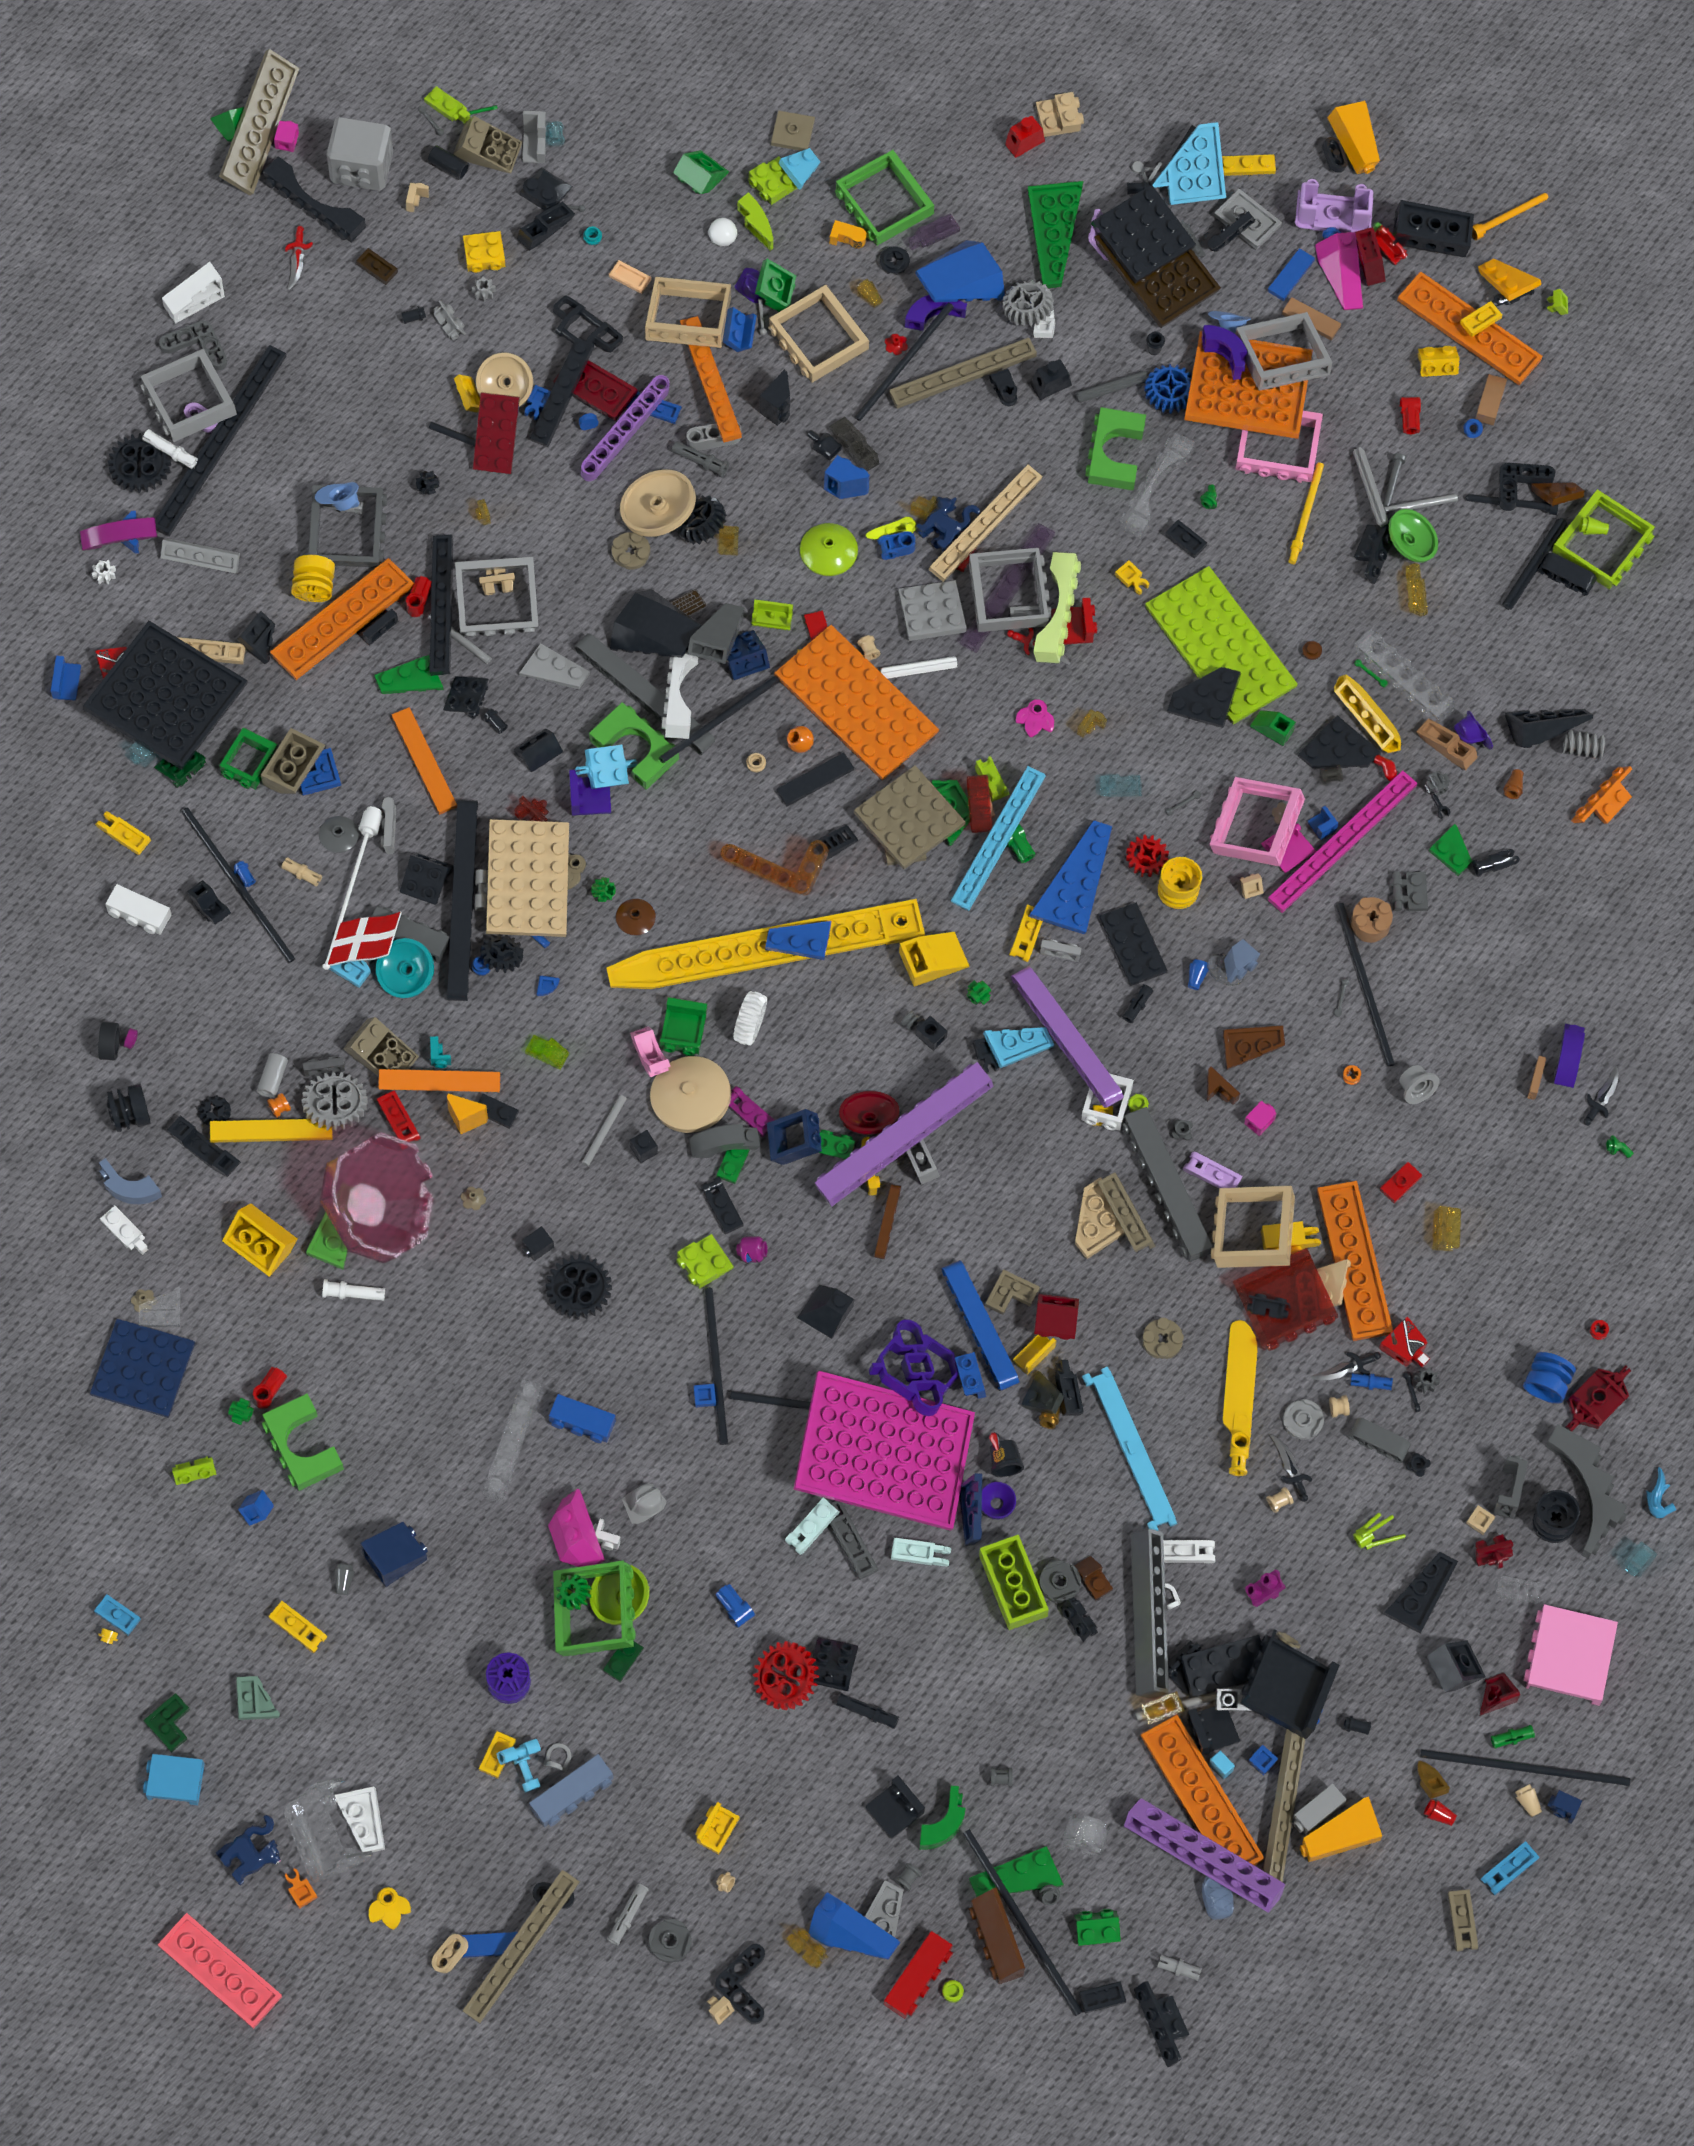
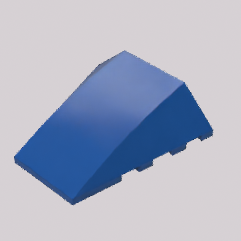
[915,240,1005,302]

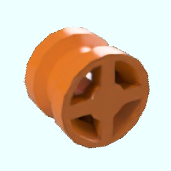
[267,1093,291,1118]

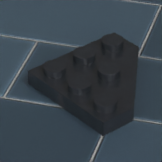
[1167,667,1241,728]
[1298,715,1381,769]

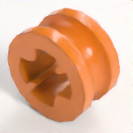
[1343,1065,1361,1085]

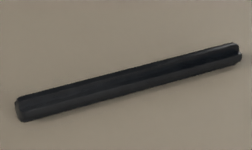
[1502,518,1567,610]

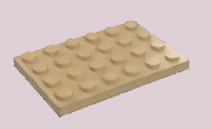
[486,819,569,937]

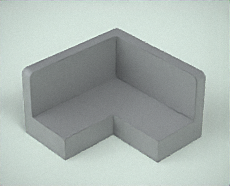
[522,111,547,163]

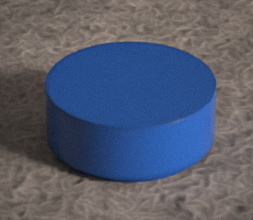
[578,413,599,431]

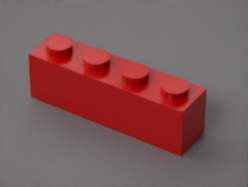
[883,1931,953,2019]

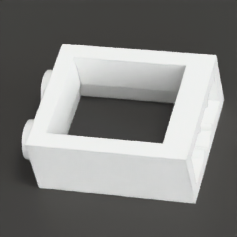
[1081,1074,1134,1130]

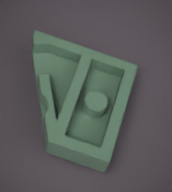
[236,1676,280,1720]

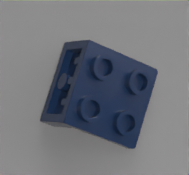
[727,630,770,680]

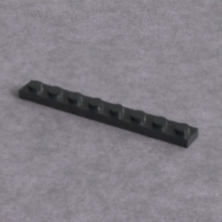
[430,534,453,676]

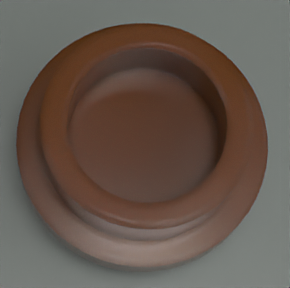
[1303,641,1322,660]

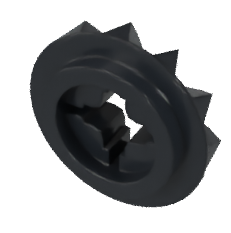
[880,246,910,275]
[198,1095,231,1126]

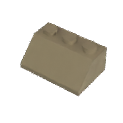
[261,728,325,794]

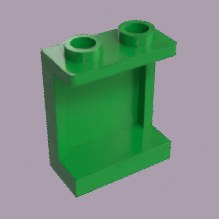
[659,997,707,1056]

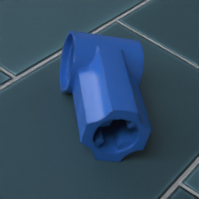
[715,1584,755,1628]

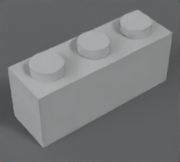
[906,1139,940,1185]

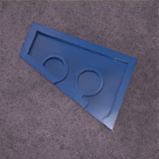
[765,921,831,960]

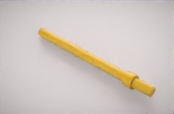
[1288,462,1324,565]

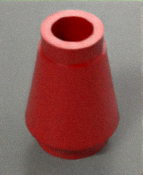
[1424,1799,1457,1826]

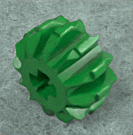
[556,1575,592,1611]

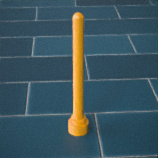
[1472,193,1548,240]

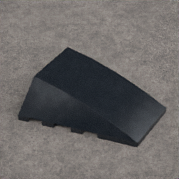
[610,589,702,658]

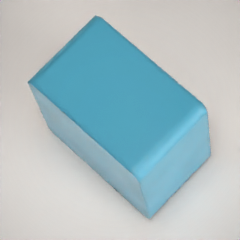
[1209,1751,1235,1779]

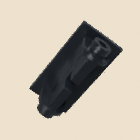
[1247,1293,1291,1320]
[1061,1598,1098,1642]

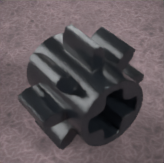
[416,471,440,495]

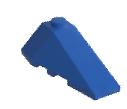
[808,1892,900,1960]

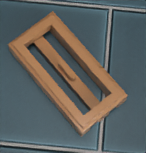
[1527,1056,1546,1100]

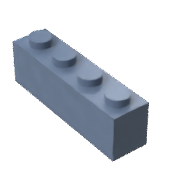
[529,1754,613,1828]

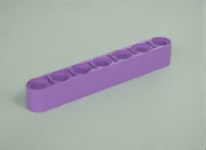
[581,375,670,481]

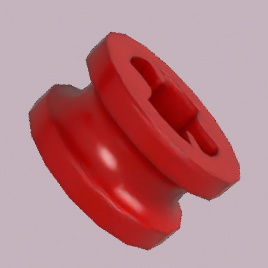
[1590,1320,1609,1340]

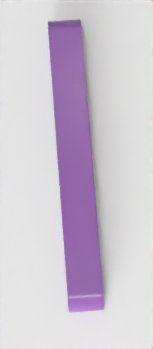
[1011,966,1124,1108]

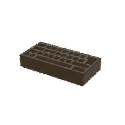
[670,589,706,616]

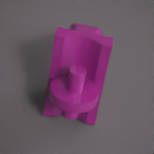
[1245,1569,1286,1607]

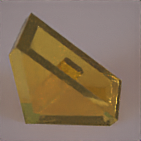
[1141,1691,1184,1725]

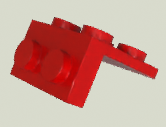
[1051,597,1097,645]

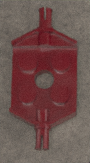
[1565,1365,1631,1432]

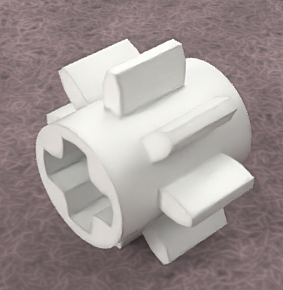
[92,560,116,584]

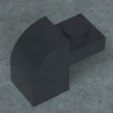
[187,880,231,925]

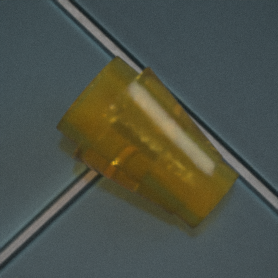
[856,279,883,308]

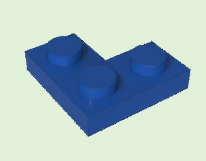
[300,748,341,796]

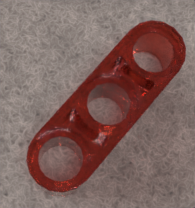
[967,774,992,833]

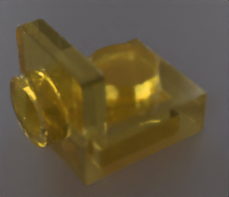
[1077,709,1107,738]

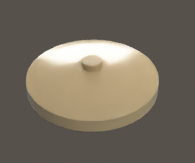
[620,470,696,537]
[650,1056,731,1133]

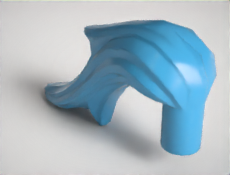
[1646,1467,1676,1519]

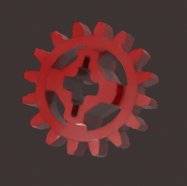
[1126,834,1169,877]

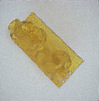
[786,1928,829,1969]

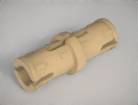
[282,857,322,887]

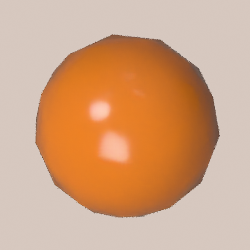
[787,726,814,753]

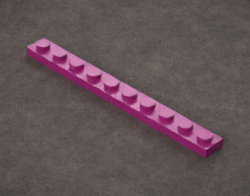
[1268,771,1417,913]

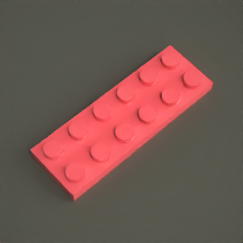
[158,1913,282,2029]

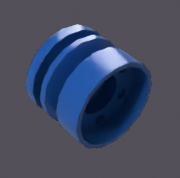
[1523,1352,1576,1404]

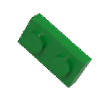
[717,1149,750,1184]

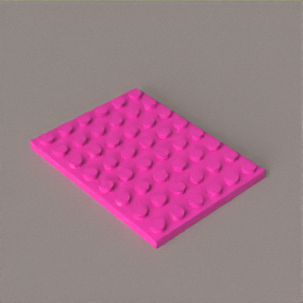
[793,1371,975,1531]

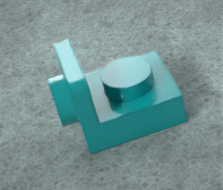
[430,1036,451,1068]

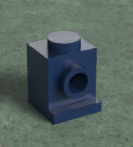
[1547,1790,1582,1824]

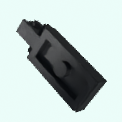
[1055,1360,1084,1416]

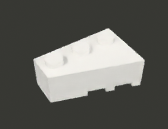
[162,262,225,323]

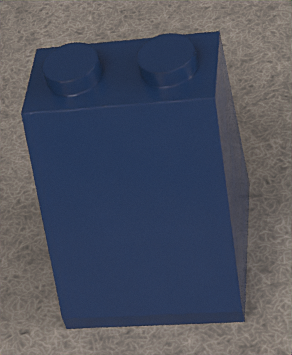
[360,1522,428,1587]

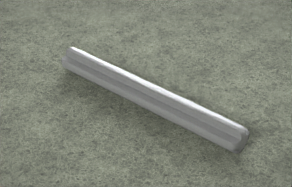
[1353,447,1388,527]

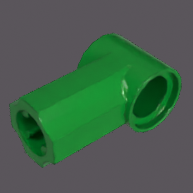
[1006,824,1036,864]

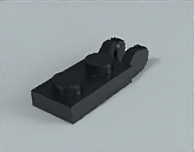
[1207,211,1256,252]

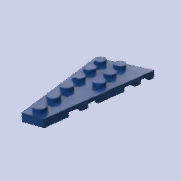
[1028,821,1112,934]

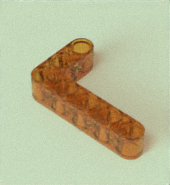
[721,840,829,896]

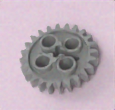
[302,1072,368,1131]

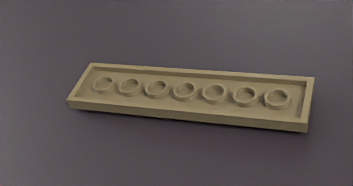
[219,49,299,195]

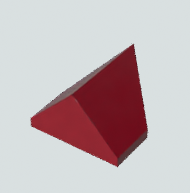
[1480,1673,1520,1716]

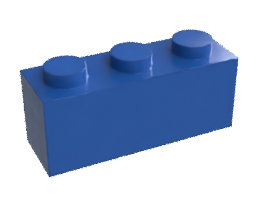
[549,1394,616,1443]

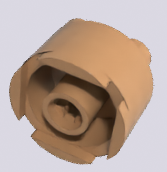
[1351,897,1393,943]

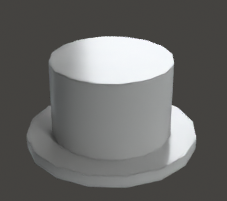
[1399,1065,1439,1104]

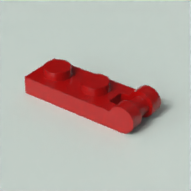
[377,1090,421,1148]

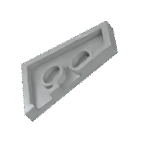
[865,1880,903,1957]

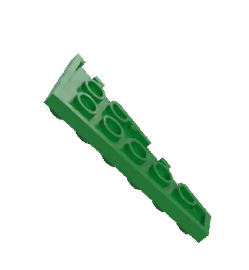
[1027,181,1084,288]

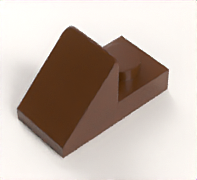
[1207,1066,1240,1105]
[1074,1556,1113,1601]

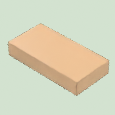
[609,260,651,294]

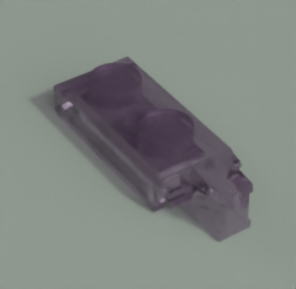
[908,214,960,250]

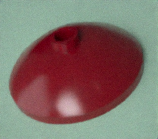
[839,1091,900,1135]

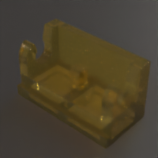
[1432,1206,1461,1251]

